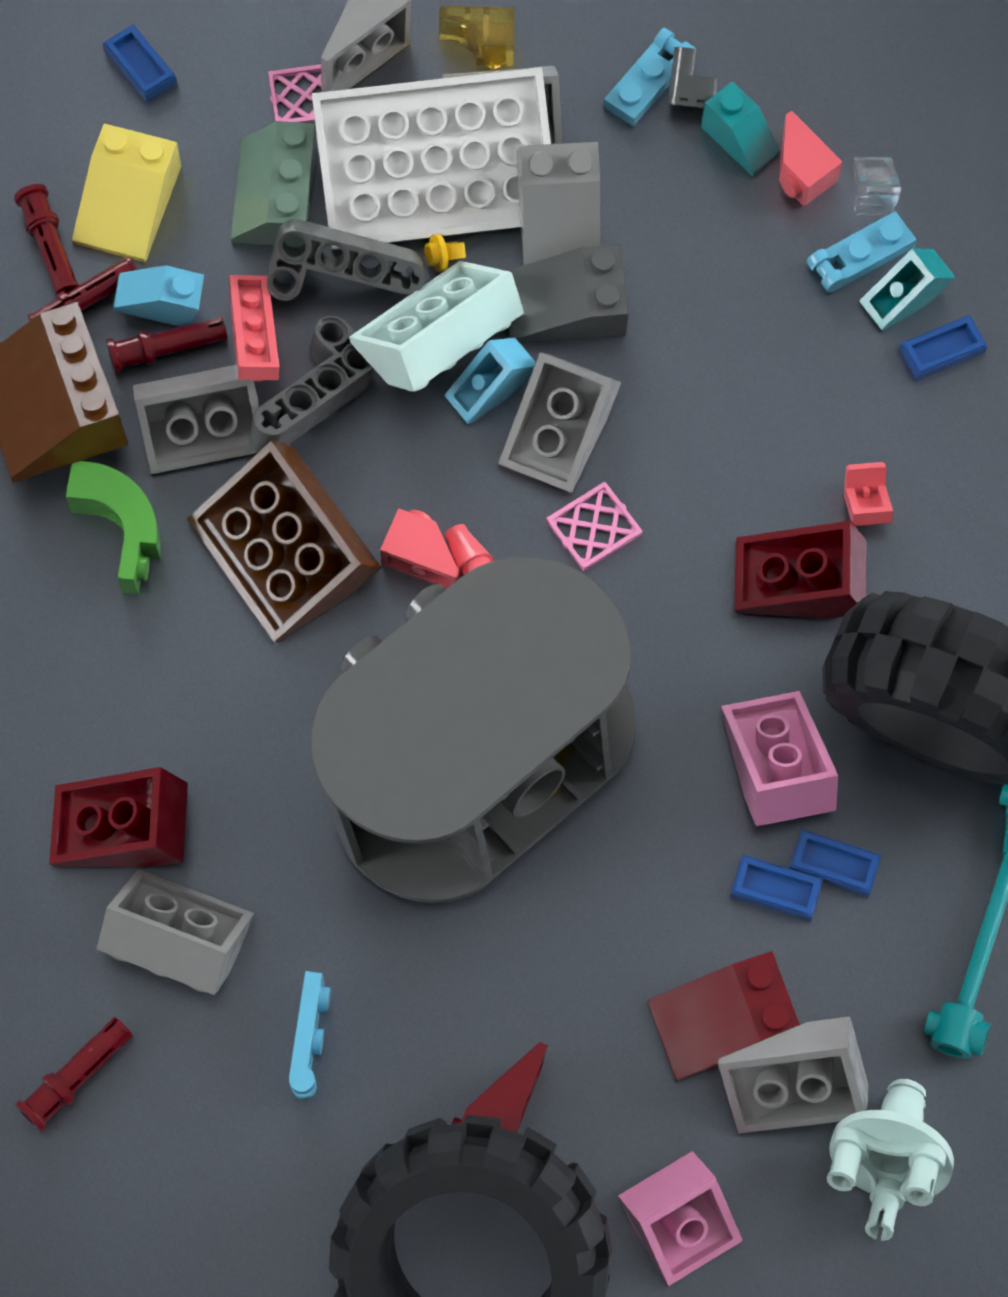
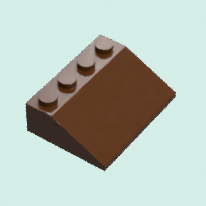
[0,302,128,483]
[187,441,382,643]

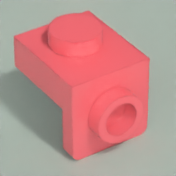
[844,462,893,526]

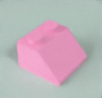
[618,1151,743,1286]

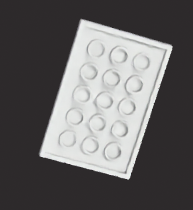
[312,67,551,250]

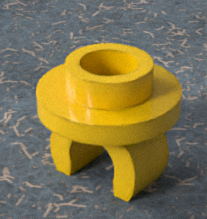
[425,233,466,273]

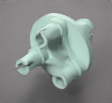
[827,1079,954,1241]

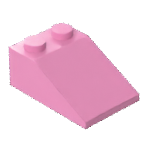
[721,691,838,827]

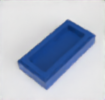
[103,24,177,102]
[899,315,988,381]
[789,829,882,897]
[730,854,823,921]

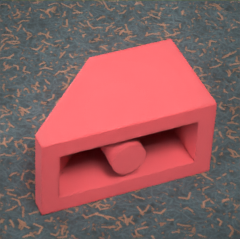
[779,111,843,206]
[380,508,459,589]

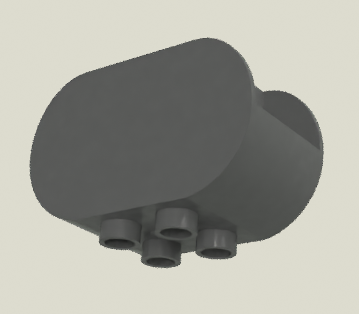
[311,557,636,903]

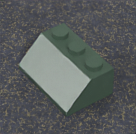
[231,121,317,247]

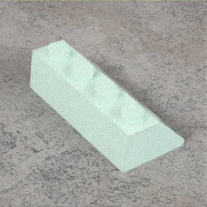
[349,261,524,392]

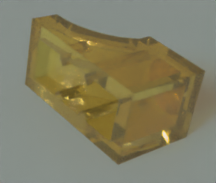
[439,6,515,69]

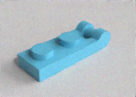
[603,28,696,127]
[806,211,917,293]
[289,971,331,1100]

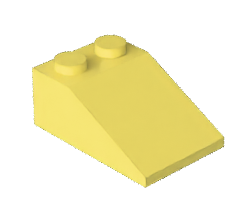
[72,123,182,263]

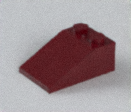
[734,520,867,619]
[49,767,188,868]
[647,951,800,1082]
[451,1042,548,1133]

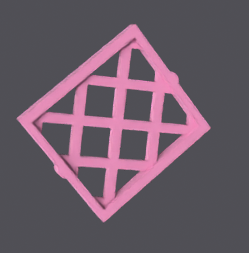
[268,64,322,123]
[546,481,643,572]

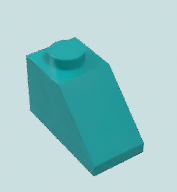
[701,81,781,177]
[859,248,956,330]

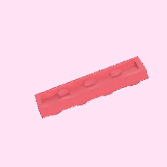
[228,275,280,382]

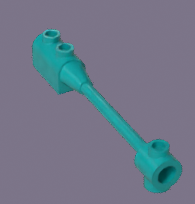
[924,785,1008,1059]

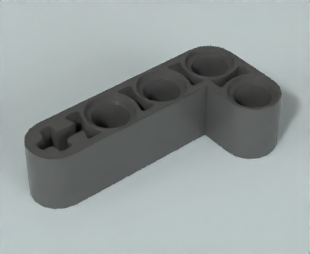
[267,219,425,301]
[249,316,374,453]

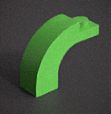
[66,461,161,594]

